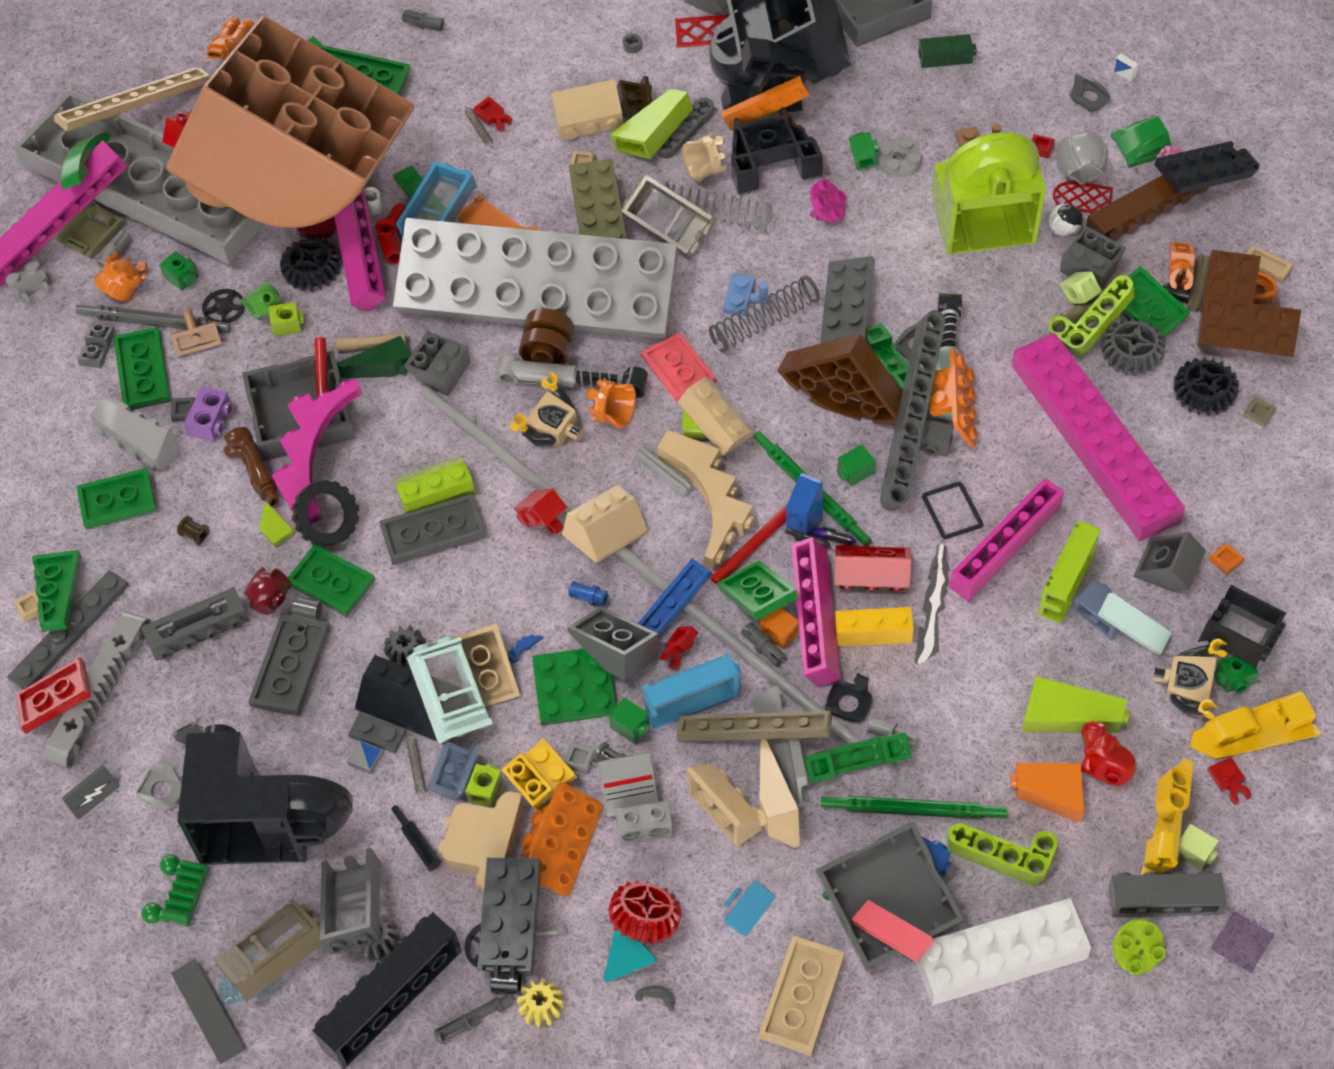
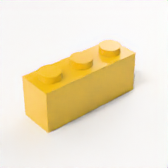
[835,607,913,647]

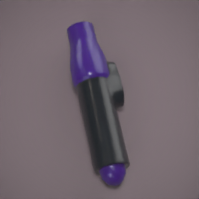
[810,526,856,545]

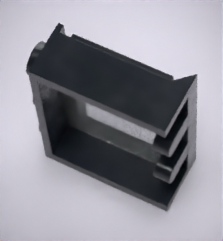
[1198,585,1286,669]

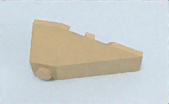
[756,739,800,848]

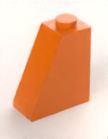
[1010,763,1084,822]

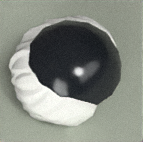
[1048,204,1083,236]

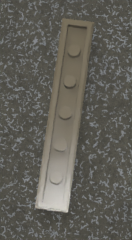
[676,711,832,742]

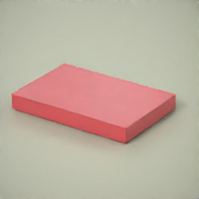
[640,332,717,403]

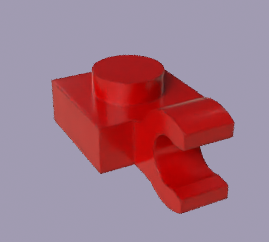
[659,626,698,669]

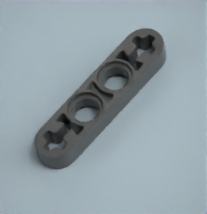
[657,97,714,158]

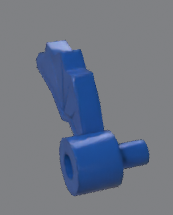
[508,634,543,663]

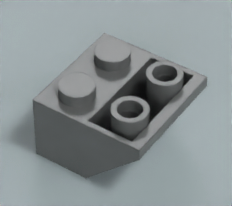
[1060,227,1126,289]
[404,331,471,396]

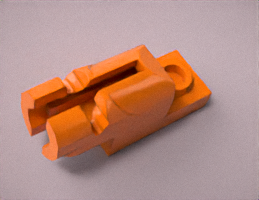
[1168,241,1195,290]

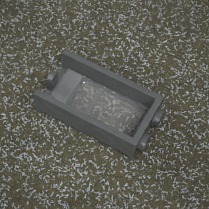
[319,848,382,955]

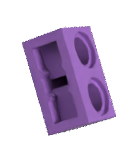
[184,386,233,441]

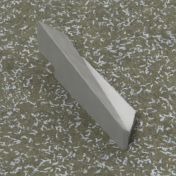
[751,686,810,808]

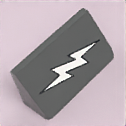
[62,765,119,819]

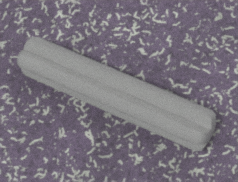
[635,446,692,495]

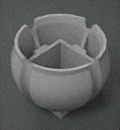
[1056,131,1108,185]

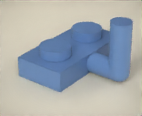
[723,273,768,317]

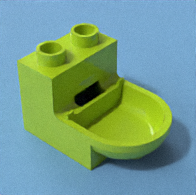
[932,132,1046,255]

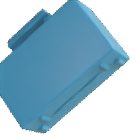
[723,880,776,936]

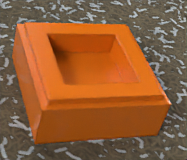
[1208,542,1245,576]

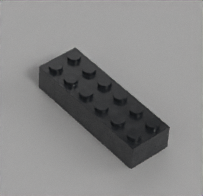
[312,912,462,1069]

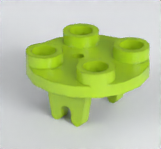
[1112,919,1166,975]

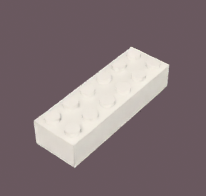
[916,898,1091,1006]

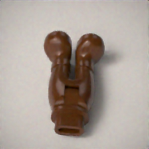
[223,427,278,507]

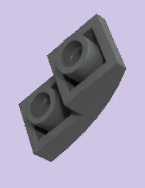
[77,323,115,368]

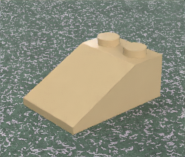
[451,623,520,707]

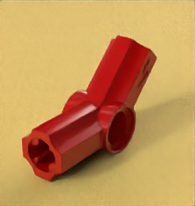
[375,203,406,265]

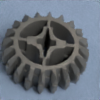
[1101,317,1166,377]

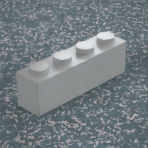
[89,396,181,472]

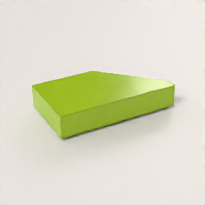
[260,503,295,548]

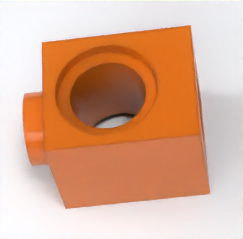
[760,607,800,649]

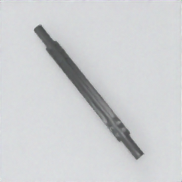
[76,305,231,332]

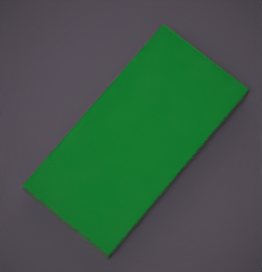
[113,327,171,410]

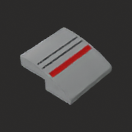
[598,752,659,817]

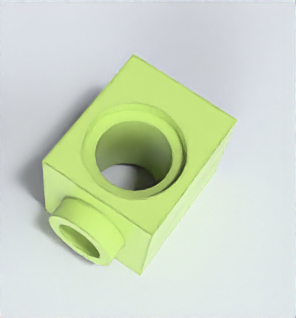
[1060,272,1102,304]

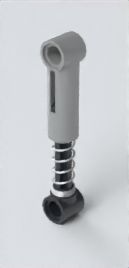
[495,355,648,398]

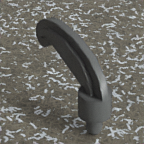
[635,985,675,1012]

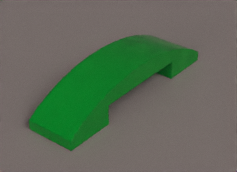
[61,132,111,190]
[868,323,917,391]
[804,732,912,783]

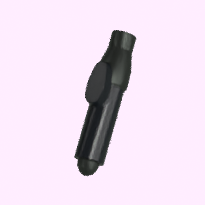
[785,528,830,548]

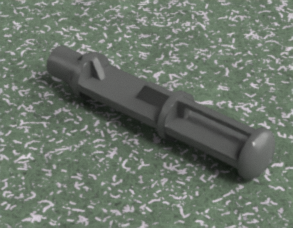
[434,993,514,1044]

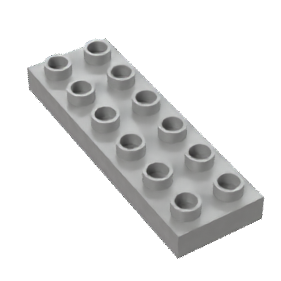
[14,91,264,264]
[393,218,679,340]

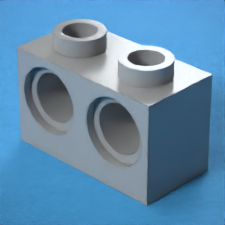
[615,801,673,845]

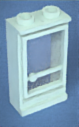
[407,636,493,744]

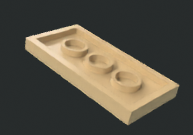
[758,935,845,1056]

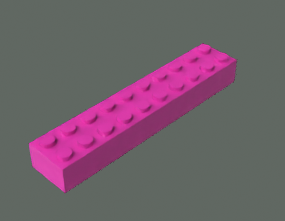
[1012,333,1185,542]

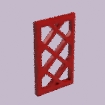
[675,14,730,48]

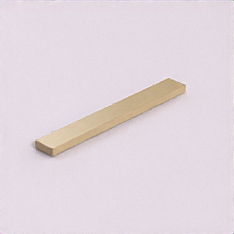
[54,67,211,131]

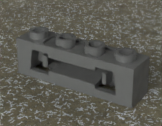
[141,587,249,661]

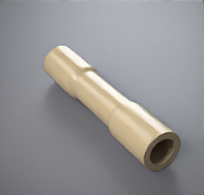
[336,333,407,353]

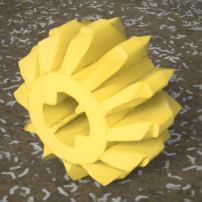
[517,978,564,1028]

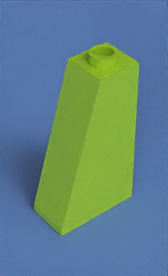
[610,89,693,159]
[1022,676,1130,733]

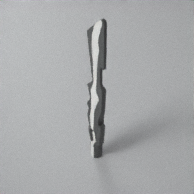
[915,544,949,664]

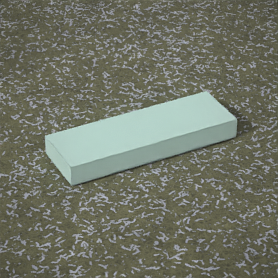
[1098,593,1172,655]

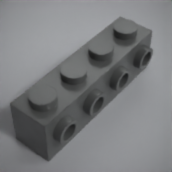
[1109,870,1227,917]

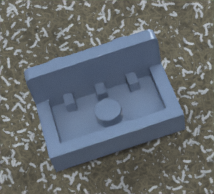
[427,741,479,801]

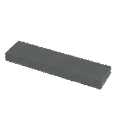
[171,959,245,1064]

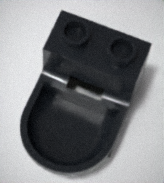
[709,0,851,86]
[177,724,353,865]

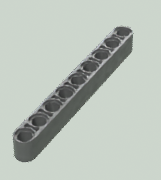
[880,310,945,511]

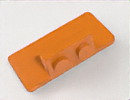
[929,348,978,448]
[520,782,603,897]

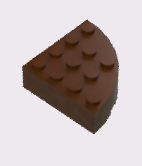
[777,333,902,424]

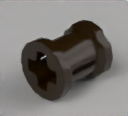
[177,516,210,545]

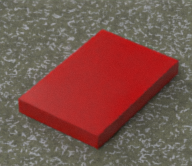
[16,657,91,734]

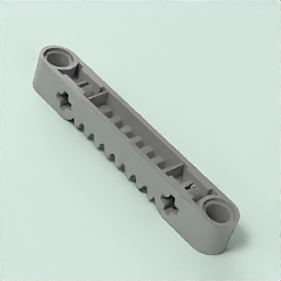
[43,611,151,769]

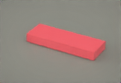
[851,900,934,963]

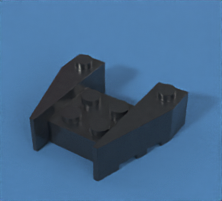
[721,37,819,115]
[731,107,823,194]

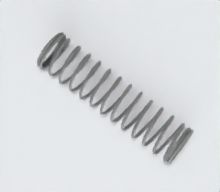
[657,181,772,232]

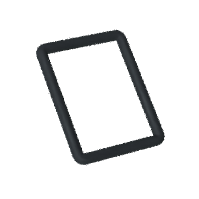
[922,482,983,539]

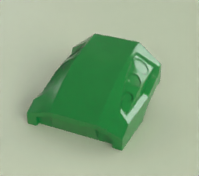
[1111,115,1172,168]

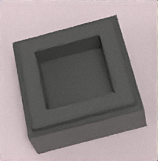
[171,397,195,422]

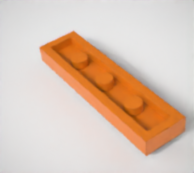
[721,76,810,131]

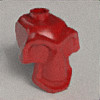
[1081,721,1137,787]

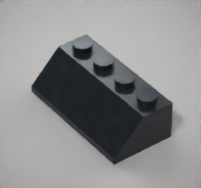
[355,655,468,744]

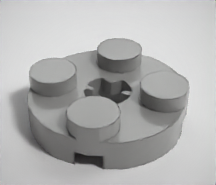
[877,138,922,177]

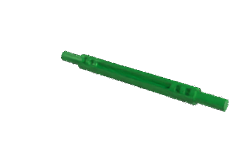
[753,431,872,546]
[821,795,1007,819]

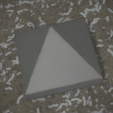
[172,721,199,744]

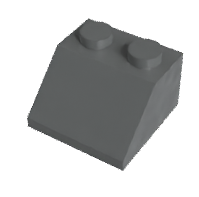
[1133,532,1206,592]

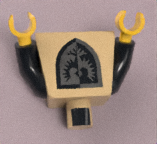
[510,372,584,446]
[1153,639,1227,719]

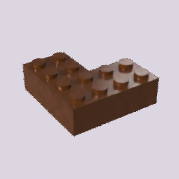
[1196,250,1301,357]

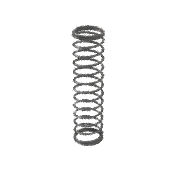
[709,275,820,352]

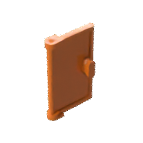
[456,195,526,229]

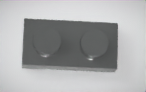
[348,713,406,754]

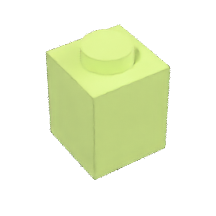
[1178,824,1219,871]

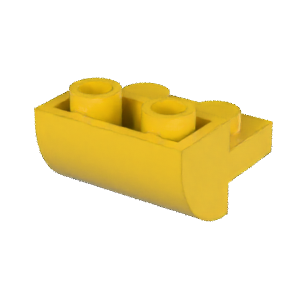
[501,738,577,809]

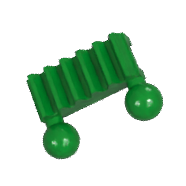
[141,854,210,927]

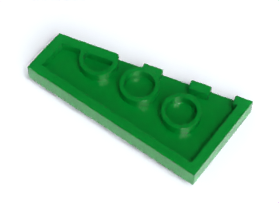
[32,550,82,632]

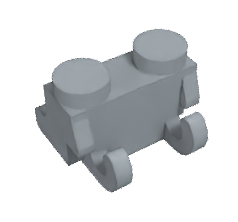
[6,261,50,304]

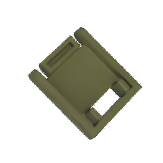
[56,202,126,259]

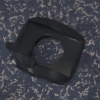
[824,673,872,722]

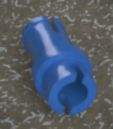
[568,581,609,606]

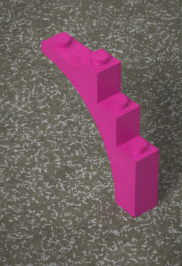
[272,378,363,525]

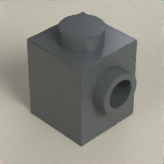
[919,419,954,457]

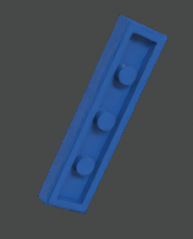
[637,558,712,640]

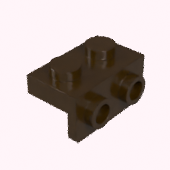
[617,75,653,119]

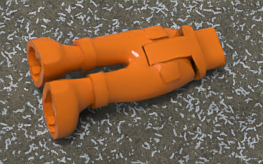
[207,17,255,59]

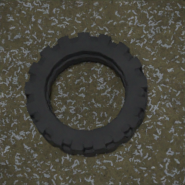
[292,480,359,546]

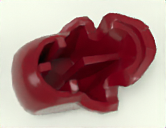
[244,567,291,615]

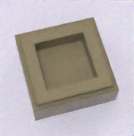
[1243,397,1276,427]

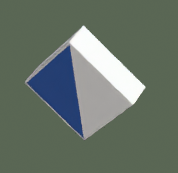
[1114,54,1138,82]

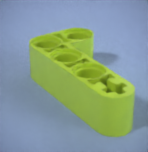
[1048,275,1135,356]
[947,823,1058,886]

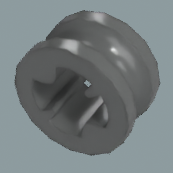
[623,33,642,53]

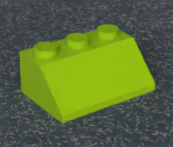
[392,457,475,513]

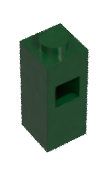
[918,34,977,68]

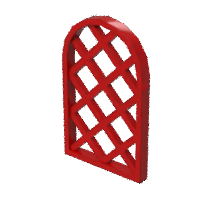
[1053,181,1113,213]

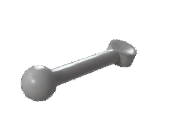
[536,927,568,937]

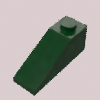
[337,336,411,379]

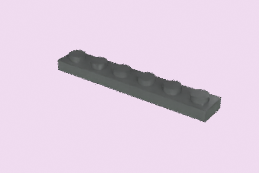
[7,570,129,690]

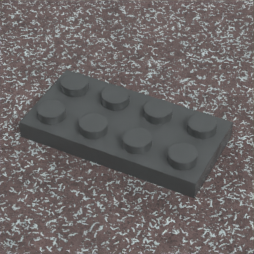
[379,494,486,565]

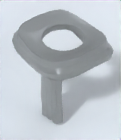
[136,760,182,809]

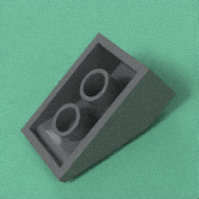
[567,606,658,681]

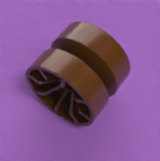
[519,308,574,364]

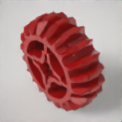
[608,880,682,945]

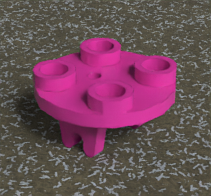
[810,178,847,223]

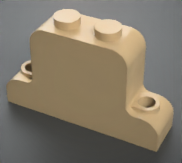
[438,792,524,895]

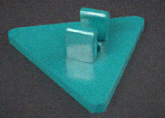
[603,931,657,982]

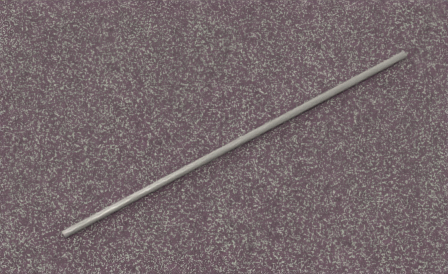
[420,385,862,744]

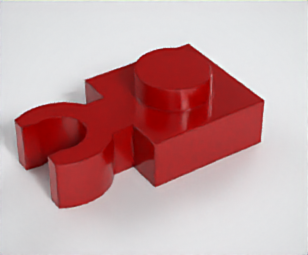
[473,96,512,132]
[1207,757,1251,805]

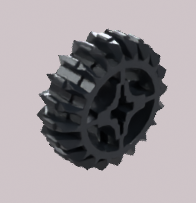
[280,235,341,292]
[1173,356,1239,416]

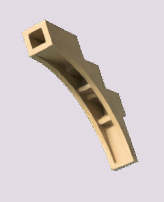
[657,430,755,571]

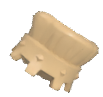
[682,132,726,182]

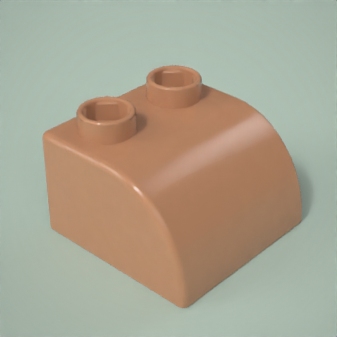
[166,16,414,228]

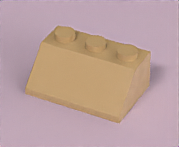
[551,79,623,140]
[678,377,756,456]
[562,485,648,563]
[686,763,762,848]

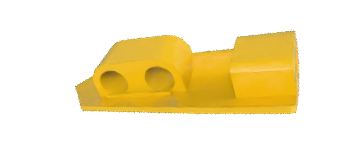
[1190,691,1321,760]
[1141,757,1194,875]

